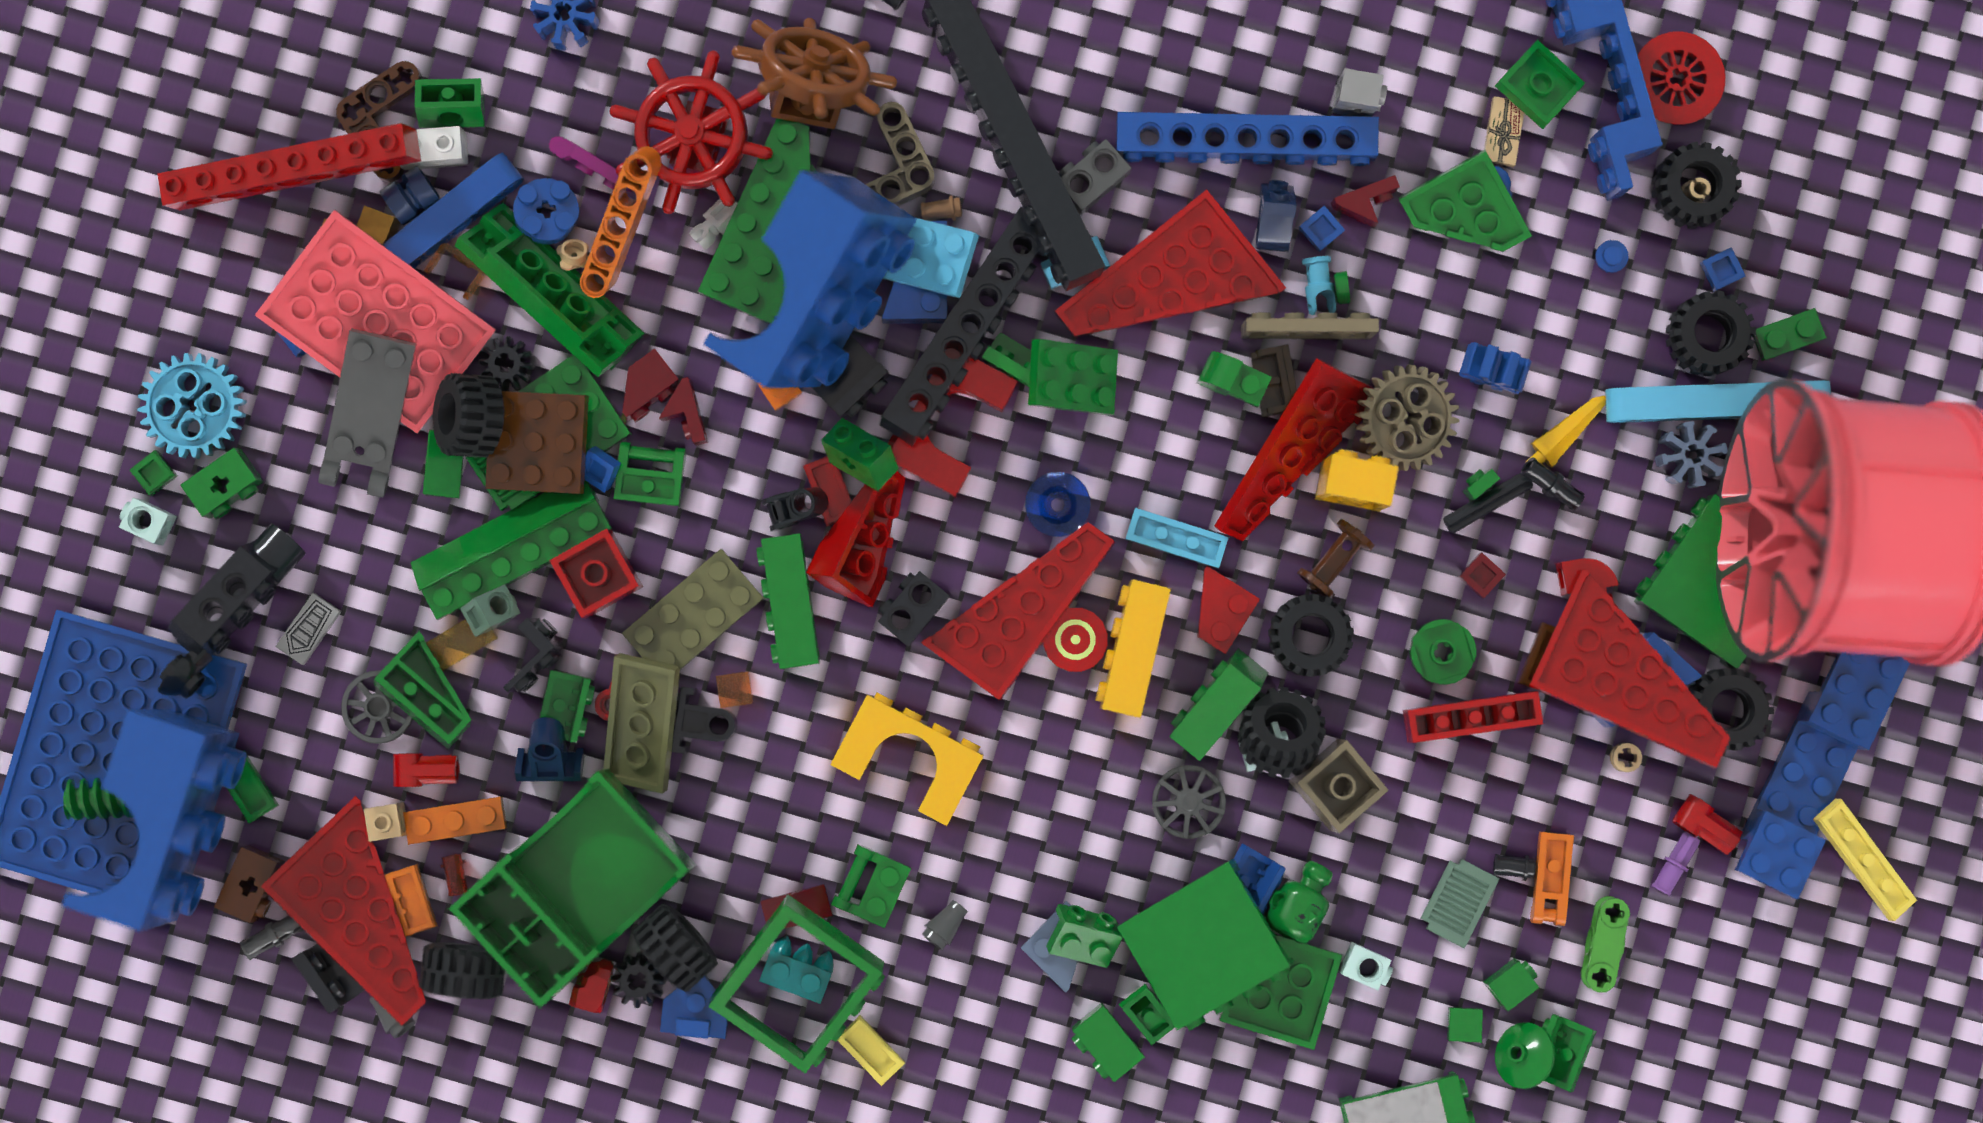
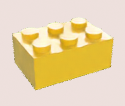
[1315,450,1399,512]

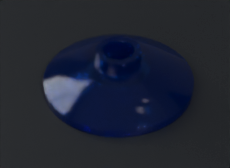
[1025,472,1091,537]

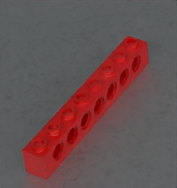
[157,123,421,210]

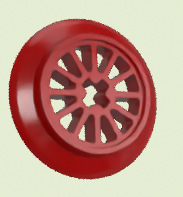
[1637,31,1726,125]

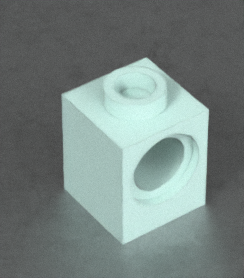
[119,498,177,545]
[1338,941,1393,990]

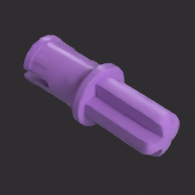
[1652,832,1700,896]

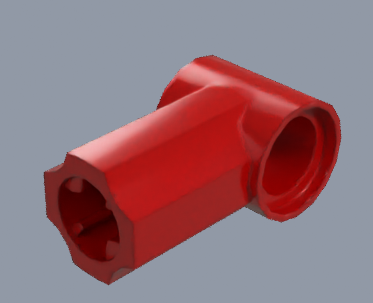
[393,753,460,787]
[1672,794,1743,855]

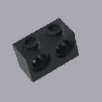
[877,571,950,647]

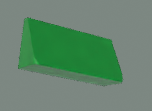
[423,429,464,499]

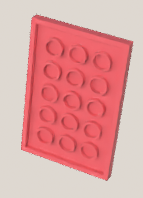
[255,210,496,434]

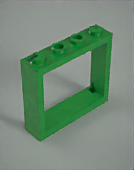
[708,894,885,1073]

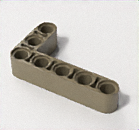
[865,102,935,207]

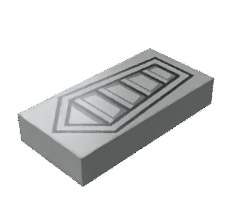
[275,593,342,665]

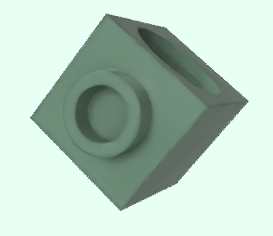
[460,585,521,637]

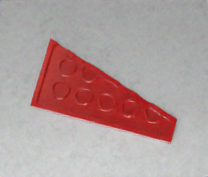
[1214,358,1375,541]
[921,522,1116,701]

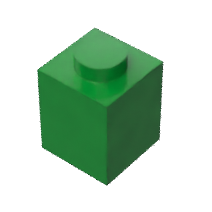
[1483,958,1540,1011]

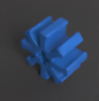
[530,0,599,51]
[1459,342,1532,394]

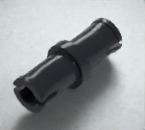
[1521,457,1585,511]

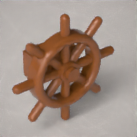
[732,18,897,129]

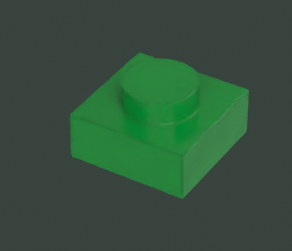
[1462,469,1501,501]

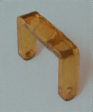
[424,243,486,300]

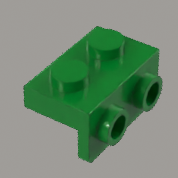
[539,670,595,743]
[1046,904,1123,968]
[1542,1014,1597,1092]

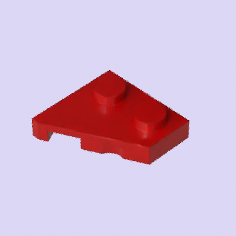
[1197,566,1260,654]

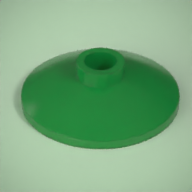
[1495,1022,1555,1089]

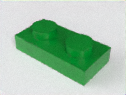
[1753,308,1826,361]

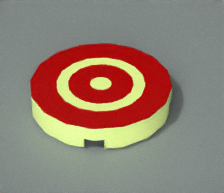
[1043,608,1108,672]

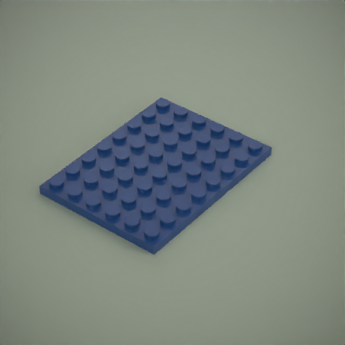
[0,610,247,893]

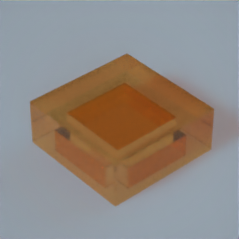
[716,671,754,708]

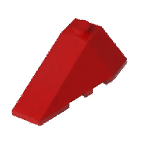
[806,471,906,607]

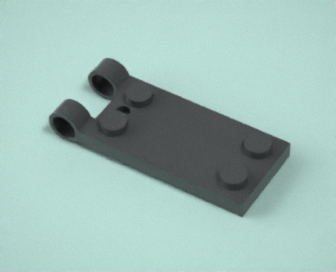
[318,328,417,498]

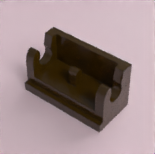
[1250,344,1297,417]

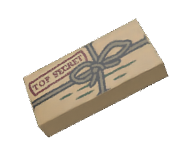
[1484,96,1524,167]

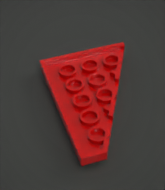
[1054,189,1286,337]
[1529,569,1730,769]
[261,796,426,1026]

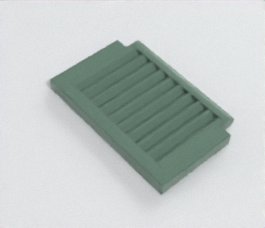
[1420,859,1500,949]

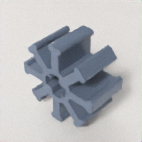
[1655,421,1728,489]

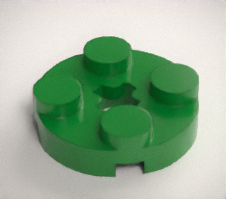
[1409,619,1477,685]

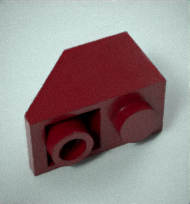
[621,348,679,424]

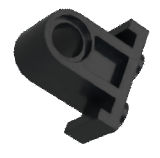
[672,687,738,754]

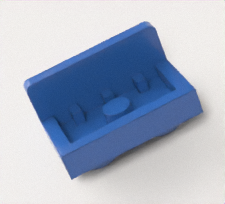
[1234,843,1286,915]

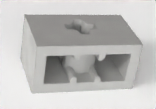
[1332,68,1387,117]

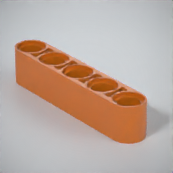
[580,146,662,298]

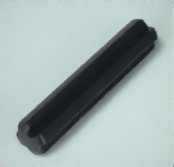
[1443,472,1533,533]

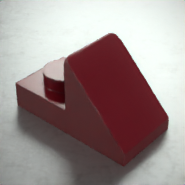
[1331,175,1400,228]
[659,377,709,446]
[760,884,833,929]

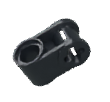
[761,487,828,532]

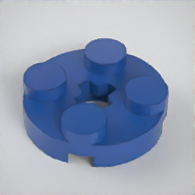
[513,178,579,244]

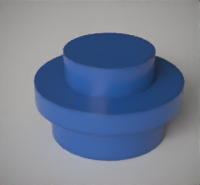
[1595,240,1629,273]

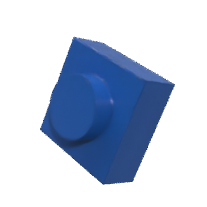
[1299,205,1345,252]
[1700,247,1746,292]
[585,446,621,493]

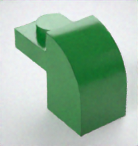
[1196,351,1272,408]

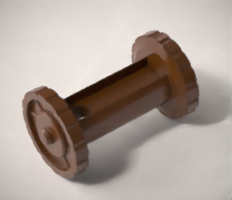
[1297,519,1374,599]

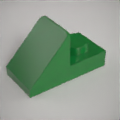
[1119,984,1175,1045]

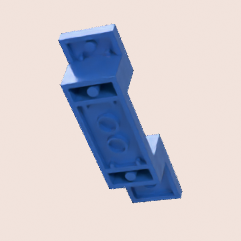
[1546,0,1663,201]
[1735,652,1910,900]

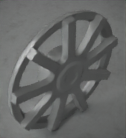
[341,670,413,744]
[1152,765,1226,839]

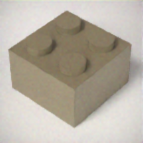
[1289,739,1389,833]

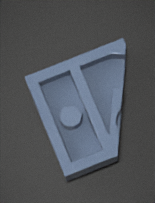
[1021,900,1078,992]

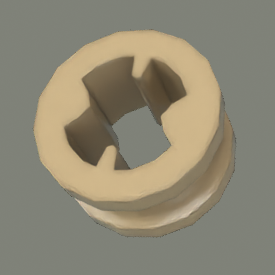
[1610,743,1642,772]

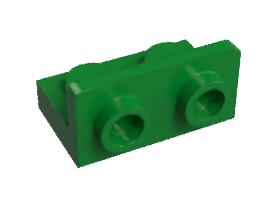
[982,333,1031,387]

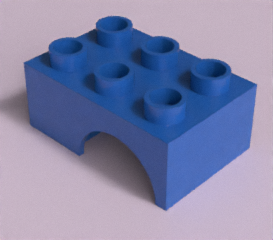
[703,170,917,388]
[62,709,246,931]

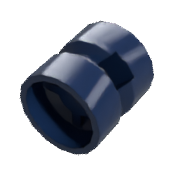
[379,165,441,226]

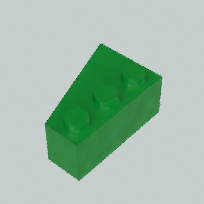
[374,631,471,749]
[1169,648,1268,761]

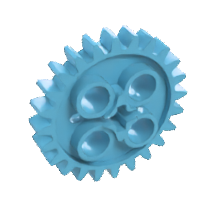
[137,353,247,459]

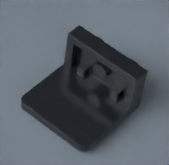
[811,334,889,418]
[503,618,565,693]

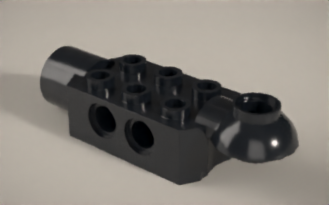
[158,523,306,699]

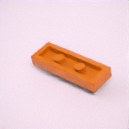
[403,796,507,845]

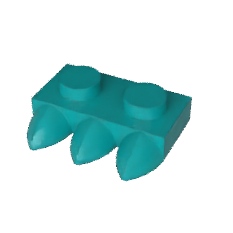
[759,936,834,1004]

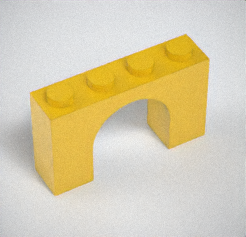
[830,692,984,826]

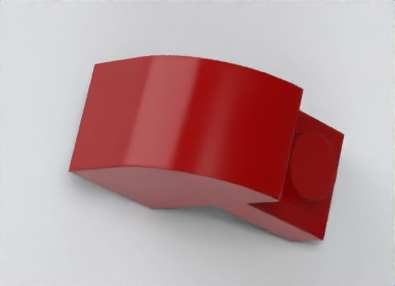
[1555,558,1619,601]

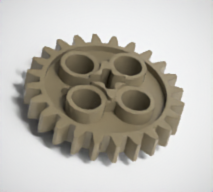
[1355,364,1460,471]

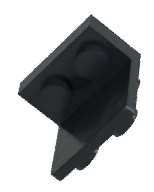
[292,944,365,1013]

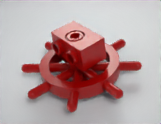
[609,50,773,214]

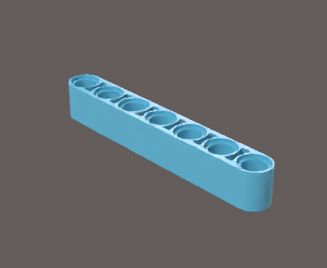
[1605,380,1831,423]

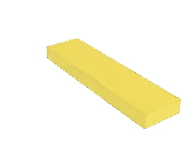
[1813,798,1917,921]

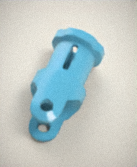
[1302,256,1336,315]

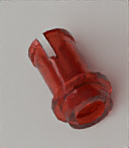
[440,853,469,896]

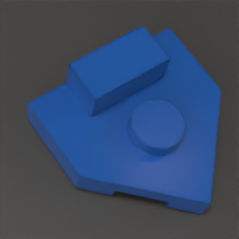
[660,976,728,1039]

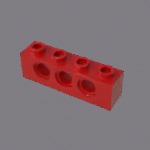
[1403,691,1544,743]

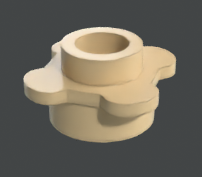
[556,239,588,271]

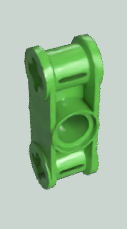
[1581,896,1630,993]

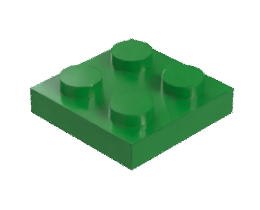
[1495,39,1585,130]

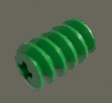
[63,778,134,820]

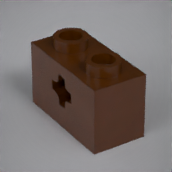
[214,845,285,923]

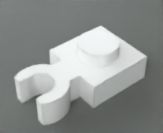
[689,199,738,250]

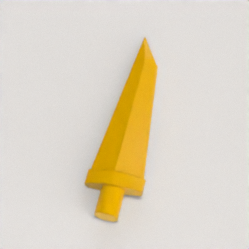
[1525,396,1606,467]

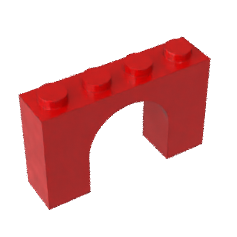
[888,348,1018,498]

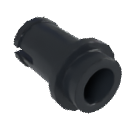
[1493,854,1535,881]

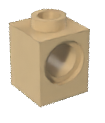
[364,802,407,842]

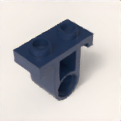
[1255,180,1297,252]
[514,717,585,782]

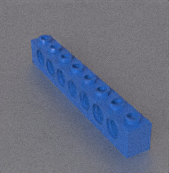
[1116,112,1379,166]

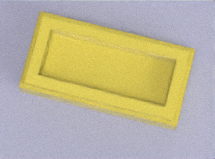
[838,1015,905,1086]

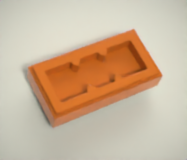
[385,864,438,937]

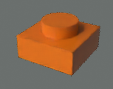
[757,383,803,411]

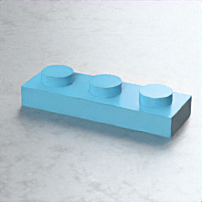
[1125,508,1229,569]

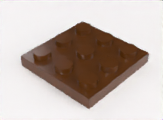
[485,391,589,494]

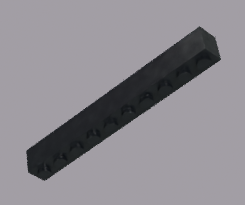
[922,0,1105,291]

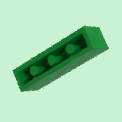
[756,533,821,669]

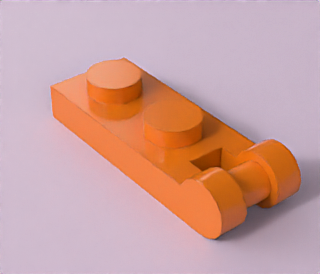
[1530,832,1574,926]

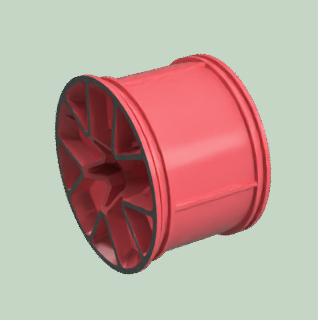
[1716,379,1983,666]

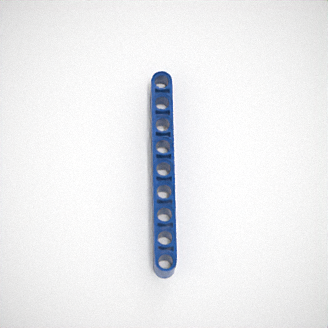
[276,153,524,358]

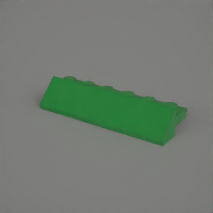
[454,203,645,377]
[411,480,612,620]

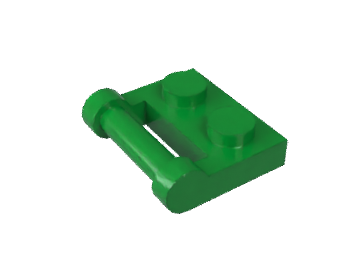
[614,441,686,507]
[831,844,912,928]

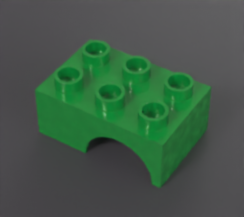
[449,769,696,1008]

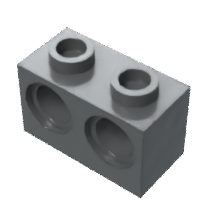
[1059,139,1132,216]

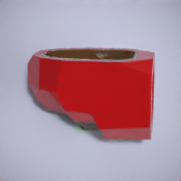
[569,958,614,1013]

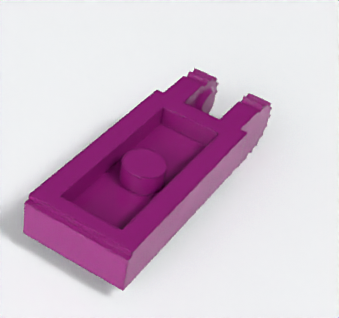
[548,136,632,192]

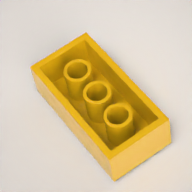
[1095,579,1171,718]

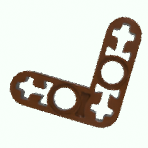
[336,61,422,182]

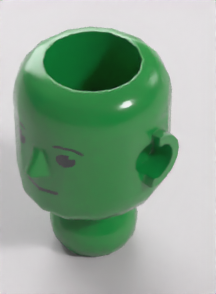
[1266,861,1333,944]

